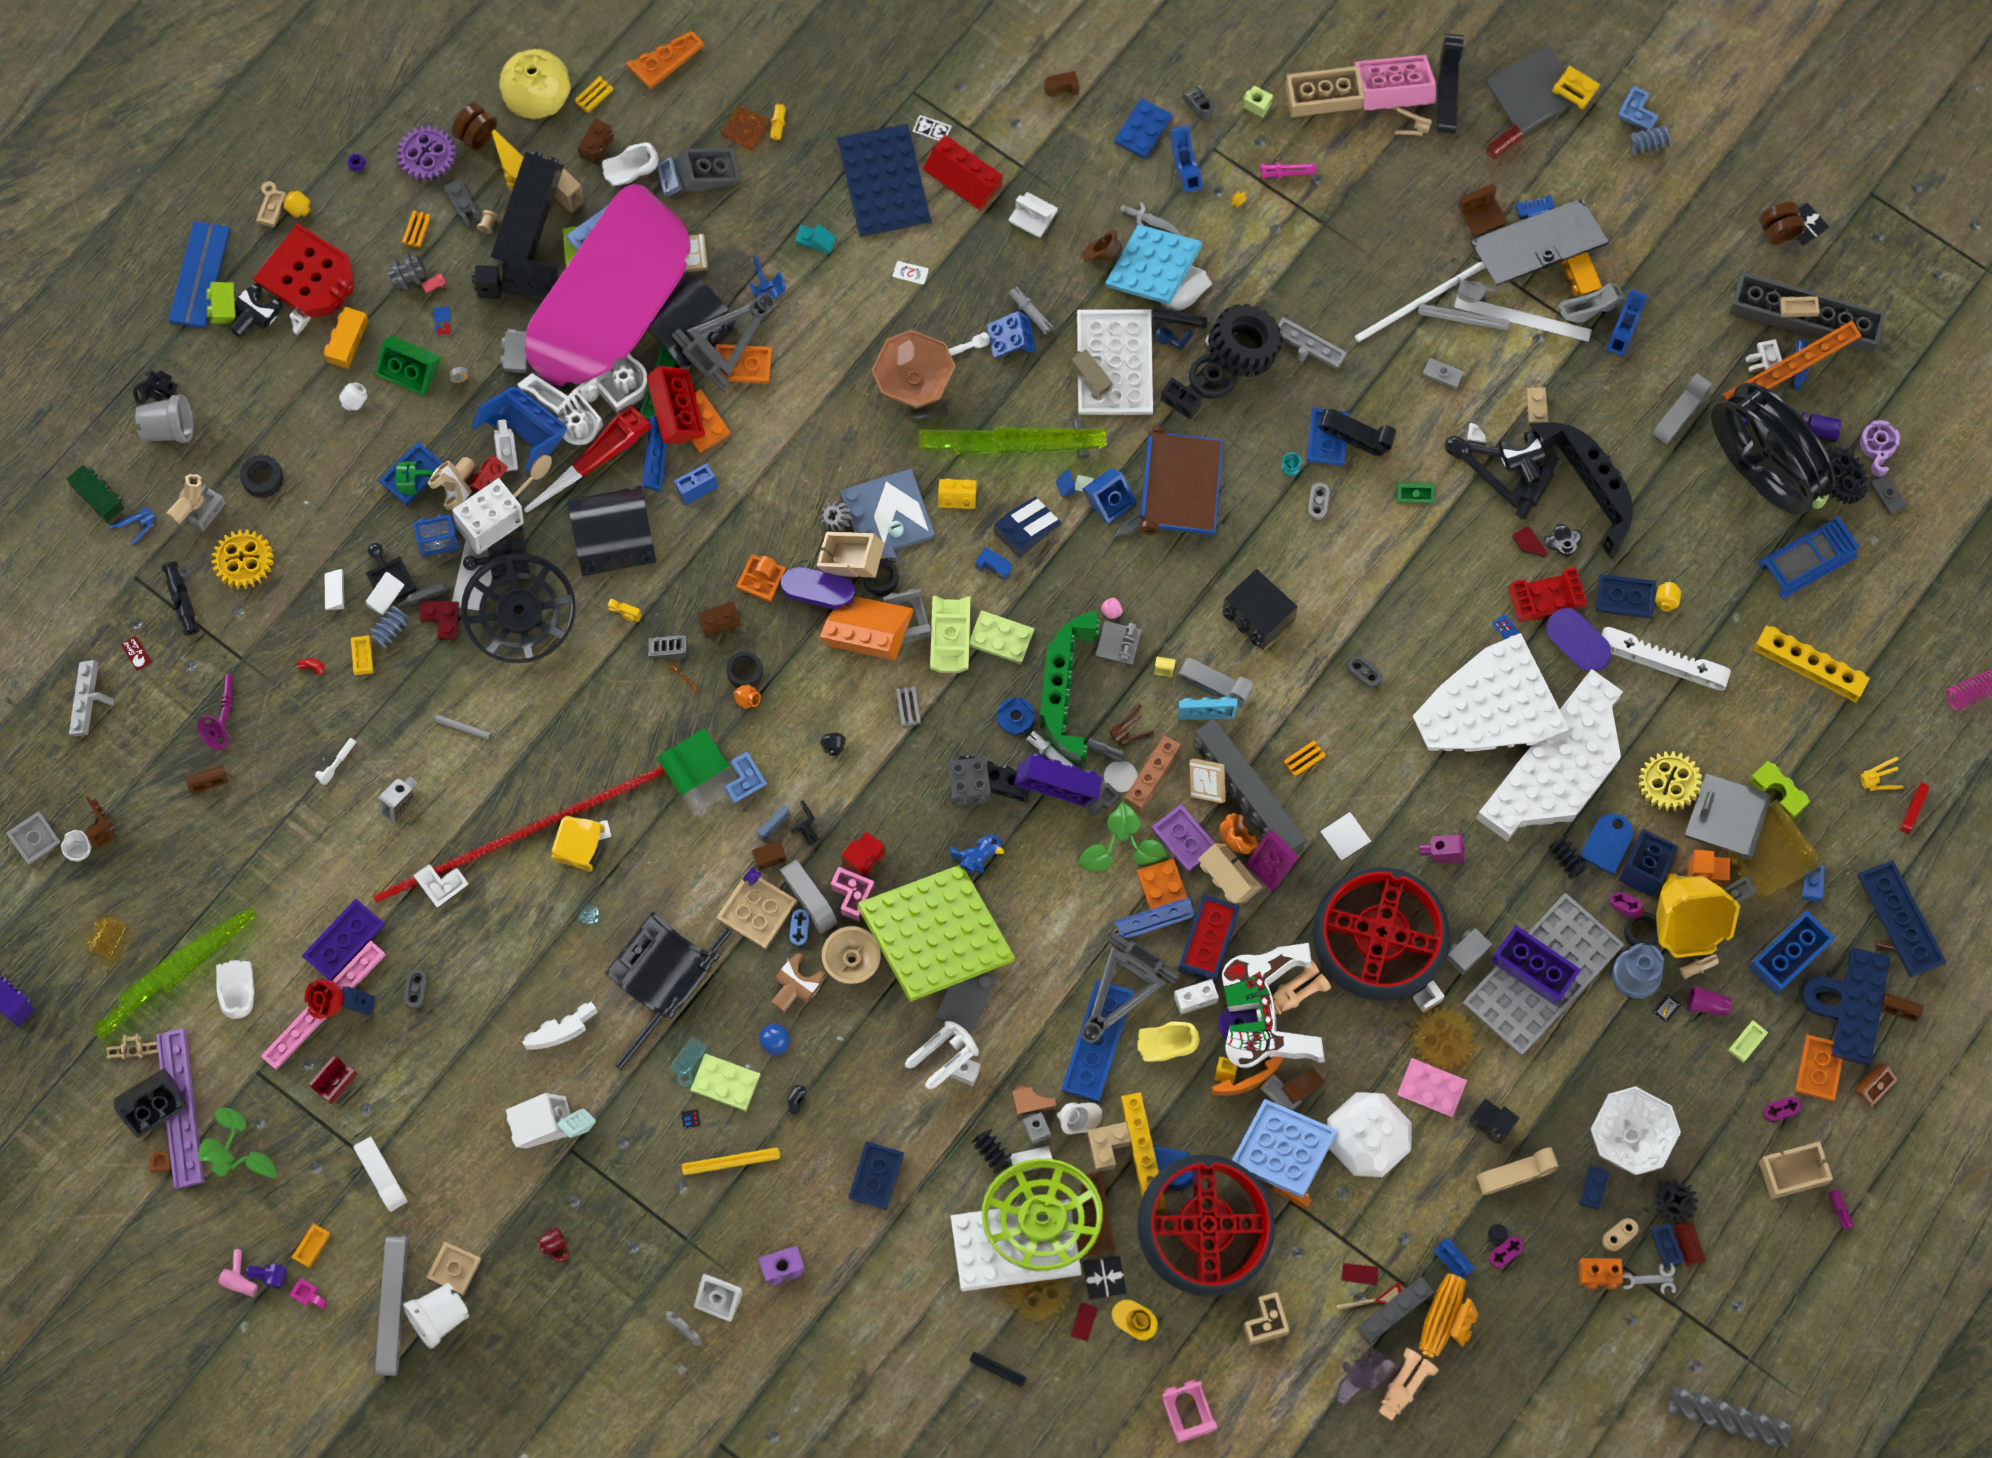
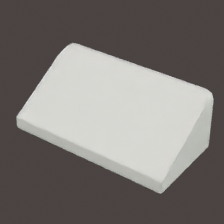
[325,569,345,610]
[366,572,404,615]
[1011,1146,1052,1172]

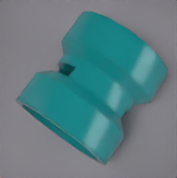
[1281,453,1301,477]

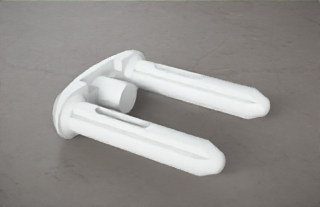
[905,1021,979,1090]

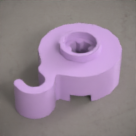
[1859,420,1900,477]

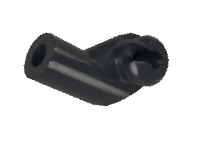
[787,1085,806,1114]

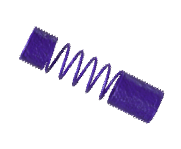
[1744,410,1841,442]

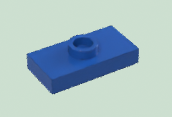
[1802,863,1825,902]

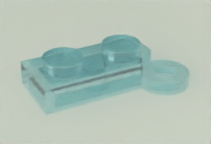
[669,1036,708,1087]

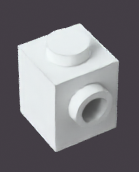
[951,1059,981,1086]

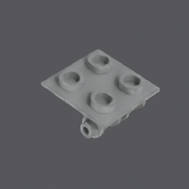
[1096,621,1142,665]

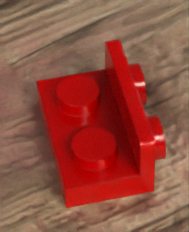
[468,456,508,492]

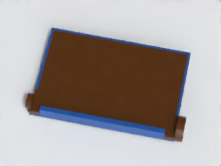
[1139,427,1223,535]

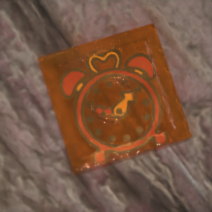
[720,104,770,151]

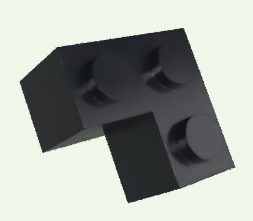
[1469,1098,1520,1145]

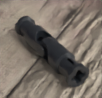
[161,561,200,636]

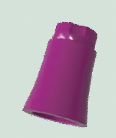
[1687,984,1732,1016]

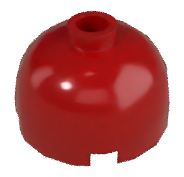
[304,979,343,1019]

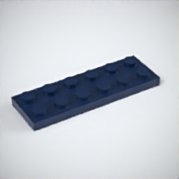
[1857,860,1946,978]

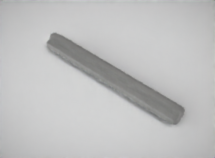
[1418,304,1509,331]

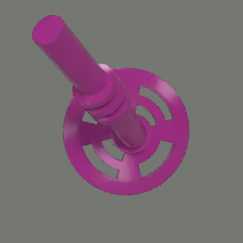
[197,674,233,750]

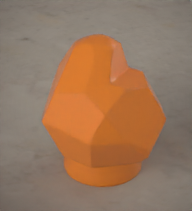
[733,684,761,709]

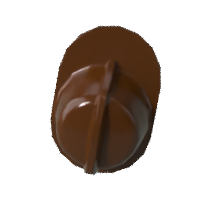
[1081,230,1123,260]

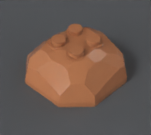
[872,330,955,409]

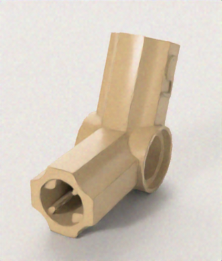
[166,474,205,525]

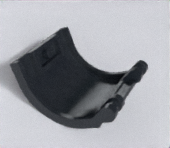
[647,272,738,369]
[568,485,657,577]
[604,912,720,1019]

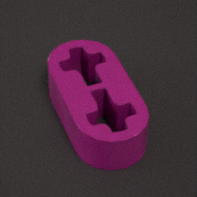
[1610,892,1644,919]
[1763,1097,1801,1122]
[1489,1237,1523,1268]

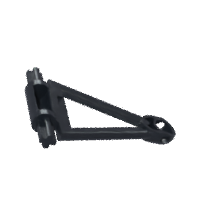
[1445,436,1560,520]

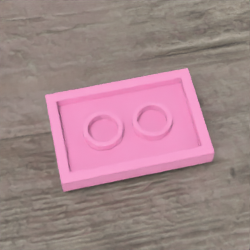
[1397,1058,1467,1117]

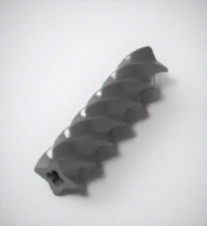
[1666,1386,1793,1449]

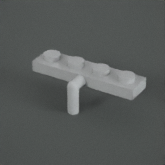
[1279,317,1347,370]
[69,660,114,737]

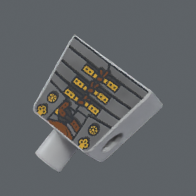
[378,777,418,824]

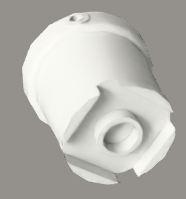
[403,1283,469,1348]

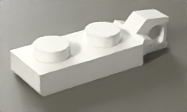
[494,419,518,472]

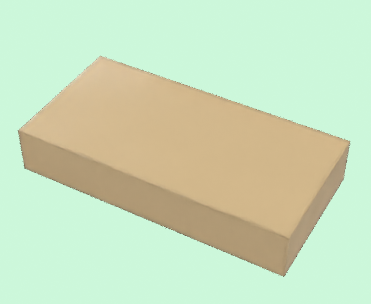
[1780,297,1820,317]

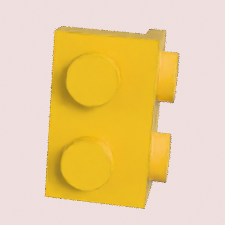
[938,479,977,509]

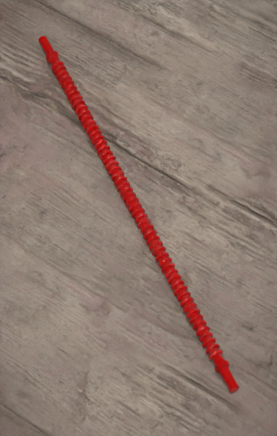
[373,765,665,903]

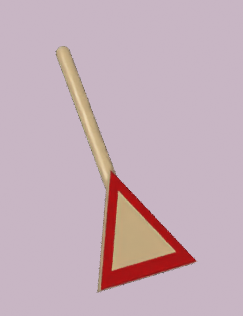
[1336,1281,1402,1309]

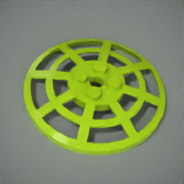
[982,1159,1103,1271]

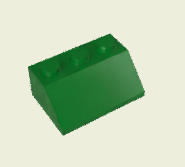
[374,335,441,396]

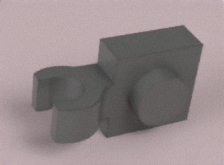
[1088,782,1121,817]

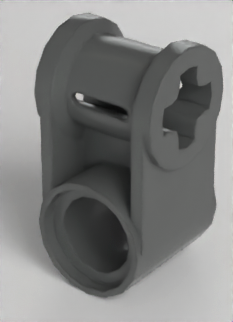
[1182,85,1213,121]

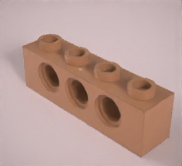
[1124,735,1181,814]

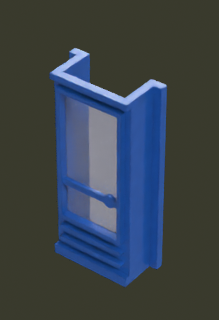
[1757,516,1860,599]

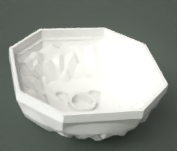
[1591,1087,1681,1175]

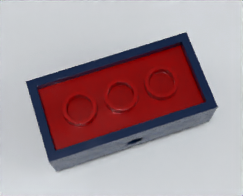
[1178,894,1240,984]

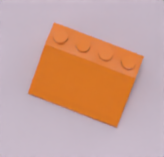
[820,596,914,661]

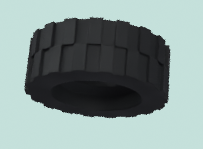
[240,454,284,498]

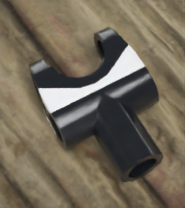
[228,283,283,338]
[1498,431,1545,486]

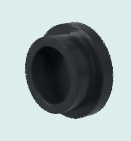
[1488,1224,1508,1245]

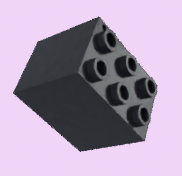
[1222,568,1298,649]

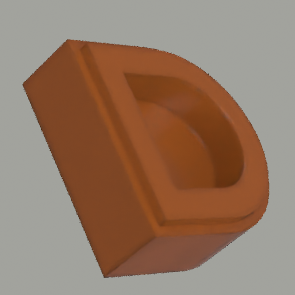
[150,1151,171,1173]

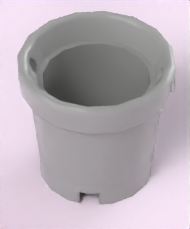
[135,394,193,443]

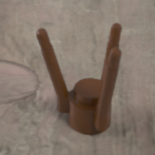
[1109,704,1154,745]

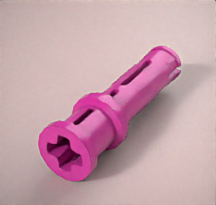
[1260,162,1316,180]

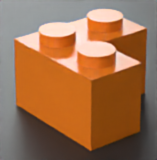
[1687,850,1730,888]

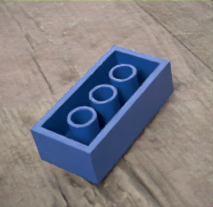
[1748,911,1835,996]

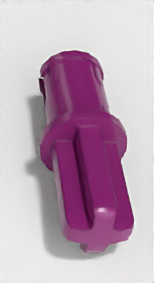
[1828,1189,1854,1230]

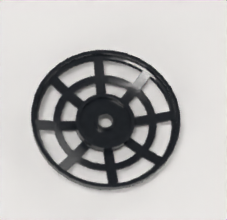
[461,553,576,663]

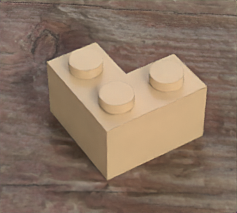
[1087,1122,1131,1173]
[1243,1292,1289,1346]

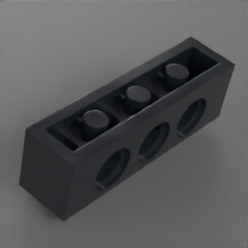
[959,755,1031,803]

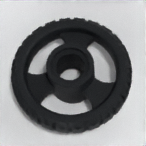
[1189,353,1237,399]

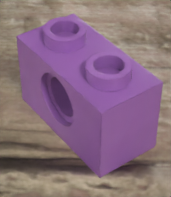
[759,1246,805,1285]

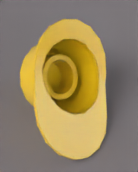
[1112,1300,1158,1340]

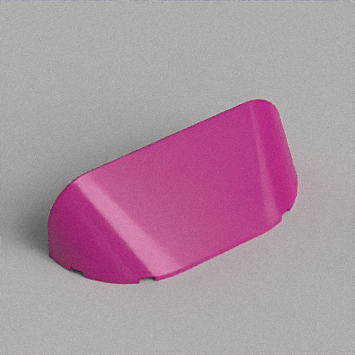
[525,184,690,386]

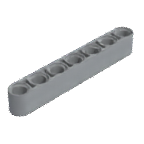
[375,1236,408,1376]

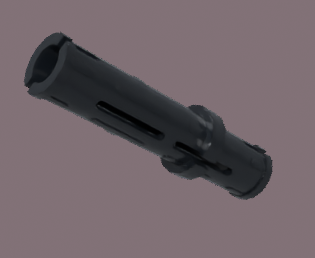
[1151,307,1208,328]

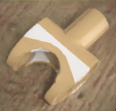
[428,457,476,510]

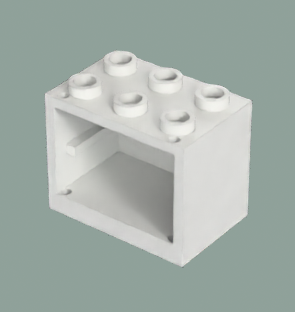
[452,478,524,555]

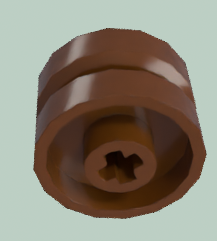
[451,103,497,151]
[1759,202,1806,245]

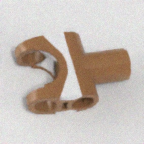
[771,953,827,1013]

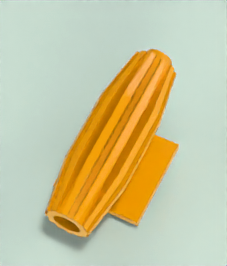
[1419,1274,1478,1359]

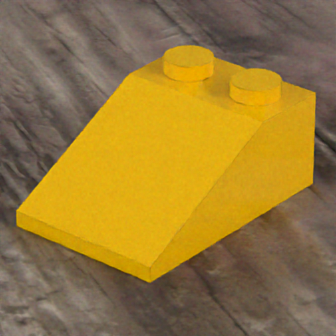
[492,130,523,191]

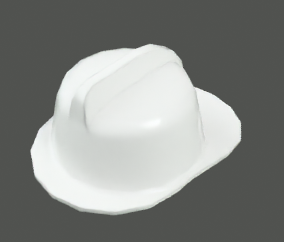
[1057,1103,1102,1134]

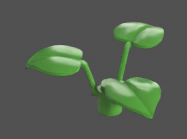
[1079,802,1167,872]
[198,1107,277,1179]

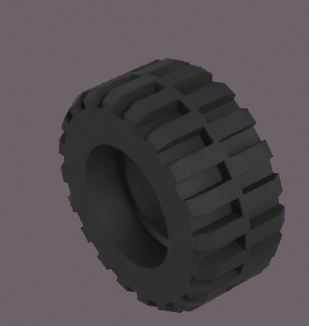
[1208,304,1283,377]

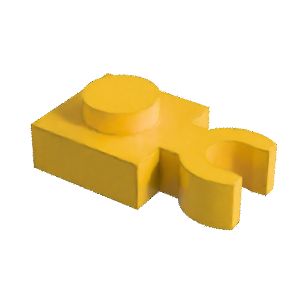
[608,599,642,622]

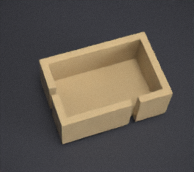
[817,532,885,578]
[1198,843,1262,904]
[1759,1142,1833,1200]

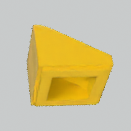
[1215,1057,1238,1084]

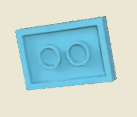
[1177,696,1237,720]

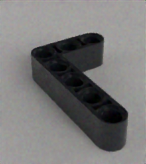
[1437,34,1464,133]

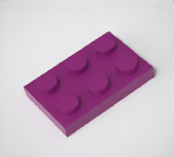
[1246,830,1299,891]

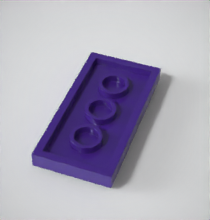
[302,899,385,981]

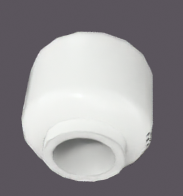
[339,382,367,410]

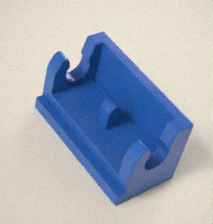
[674,463,719,505]

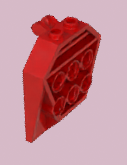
[252,223,355,318]

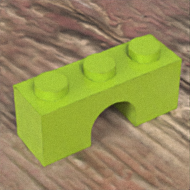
[1749,761,1810,822]

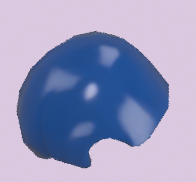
[759,1024,790,1055]

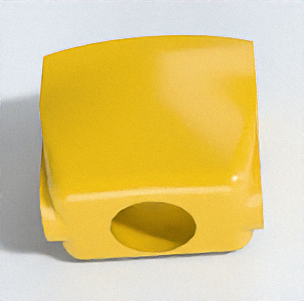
[551,816,606,872]

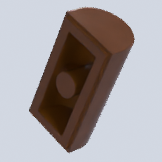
[185,765,229,794]
[1881,993,1924,1022]

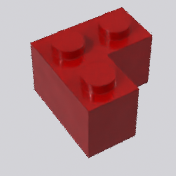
[841,831,885,877]

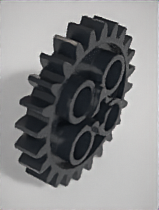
[1825,446,1869,505]

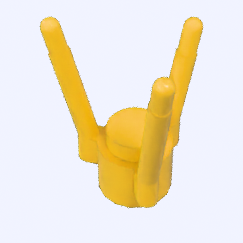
[1860,757,1904,791]

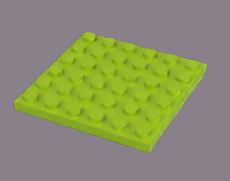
[857,865,1015,1002]

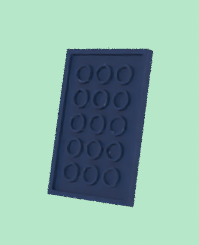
[837,124,931,237]

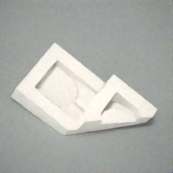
[290,310,311,335]

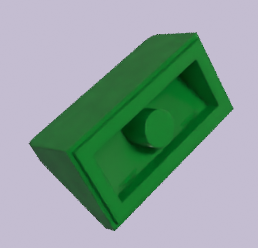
[1396,481,1435,503]

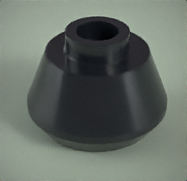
[820,733,846,756]

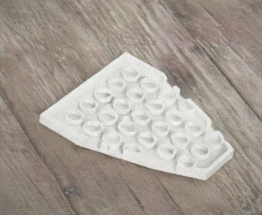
[1413,633,1568,751]

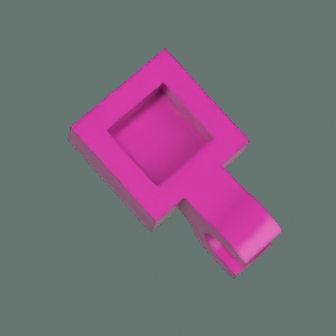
[289,1278,328,1309]

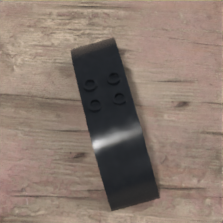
[1531,422,1633,560]

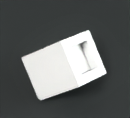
[1413,980,1445,1013]

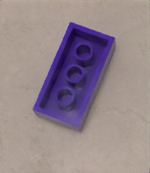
[1014,754,1103,807]
[1491,925,1581,1006]
[0,975,35,1028]

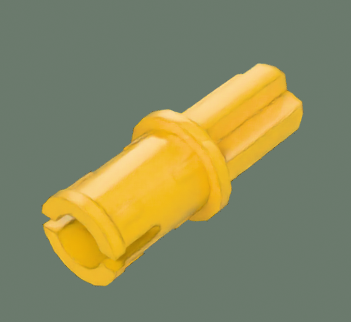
[770,104,786,140]

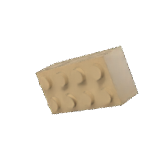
[1285,66,1364,117]

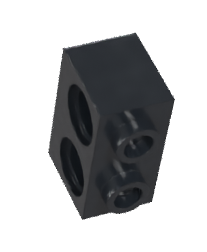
[1160,378,1203,420]

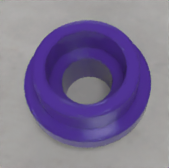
[347,154,366,172]

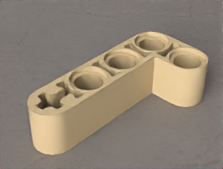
[1476,1147,1559,1195]

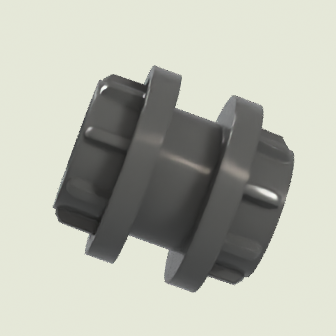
[387,253,427,291]

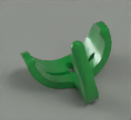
[396,461,434,495]

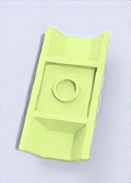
[930,596,971,673]

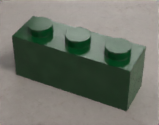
[66,465,124,523]

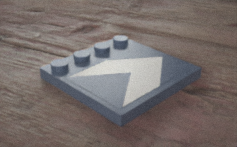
[840,469,935,550]

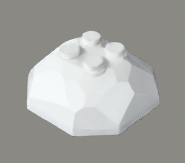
[1327,1092,1412,1177]

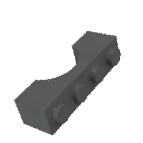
[1356,1277,1434,1345]

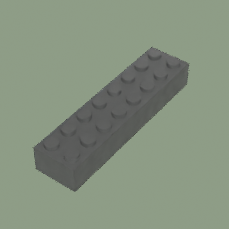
[1729,272,1886,354]
[1193,719,1306,855]

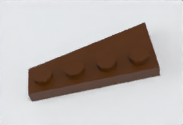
[1077,1172,1115,1257]

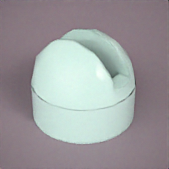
[889,521,904,537]

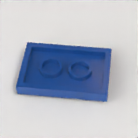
[1114,98,1173,160]
[1306,408,1349,466]
[379,442,443,506]

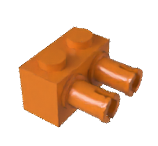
[1578,1258,1623,1290]

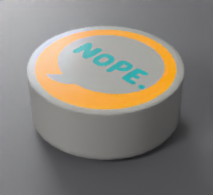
[449,367,469,383]

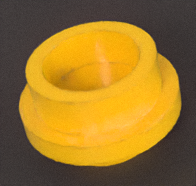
[1231,191,1247,208]

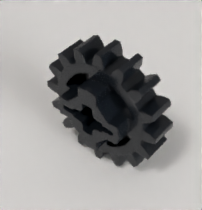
[1654,1179,1699,1224]

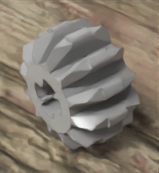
[819,501,852,532]

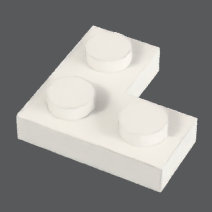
[414,864,468,907]

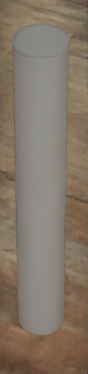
[435,715,491,740]

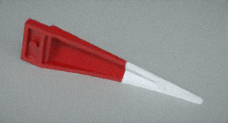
[524,405,652,513]

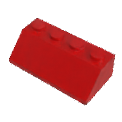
[923,135,1003,210]
[646,366,706,444]

